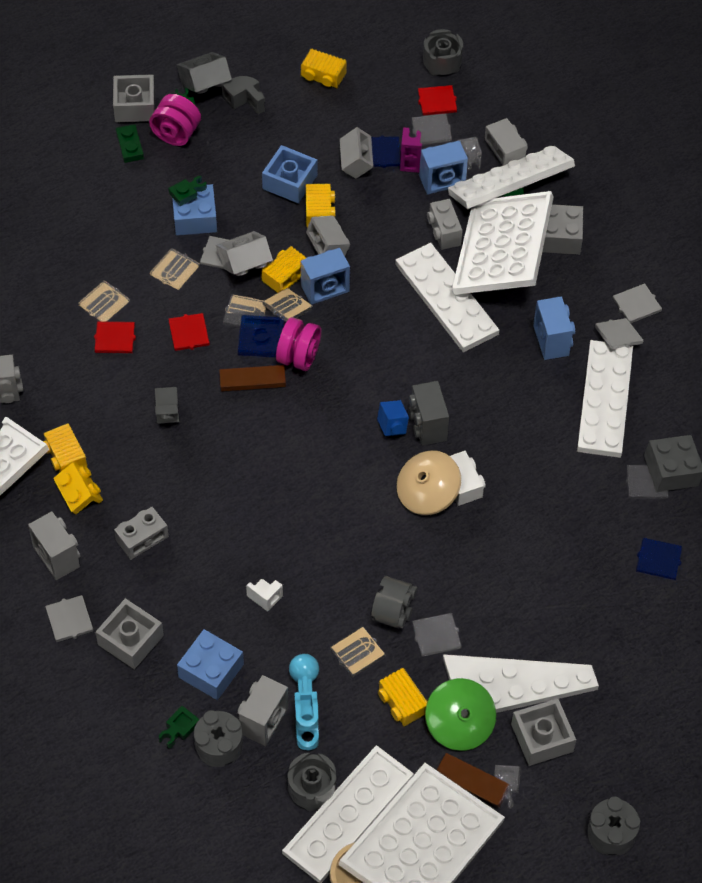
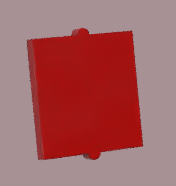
[418,85,457,115]
[169,313,209,351]
[94,322,136,353]

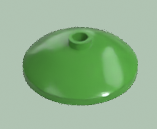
[425,678,496,751]

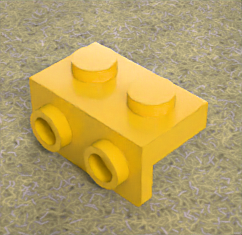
[53,462,103,514]

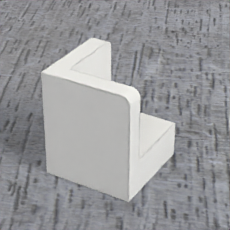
[246,579,283,612]

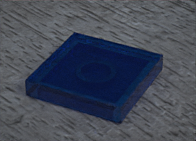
[238,315,284,358]

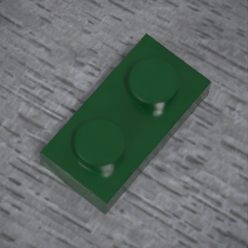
[116,124,144,163]

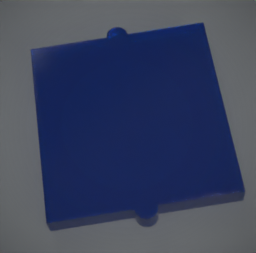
[371,135,401,168]
[636,538,682,580]

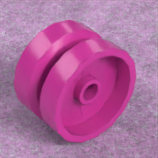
[149,94,201,146]
[276,317,321,371]

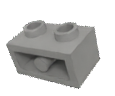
[485,118,528,166]
[340,127,373,179]
[427,199,462,250]
[306,216,350,256]
[0,354,23,403]
[114,507,169,560]

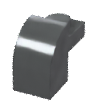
[222,76,265,115]
[155,387,179,423]

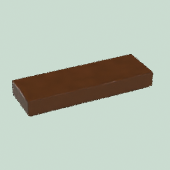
[219,365,286,391]
[437,753,511,807]

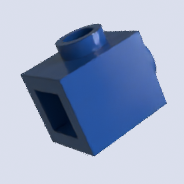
[377,400,409,436]

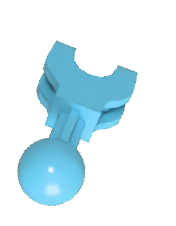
[289,654,319,750]

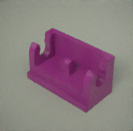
[400,127,422,173]

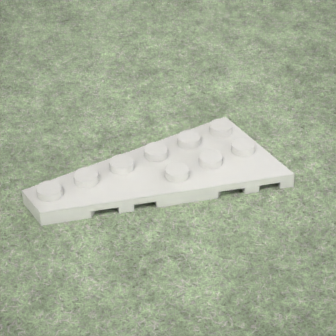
[0,417,49,495]
[443,655,599,718]

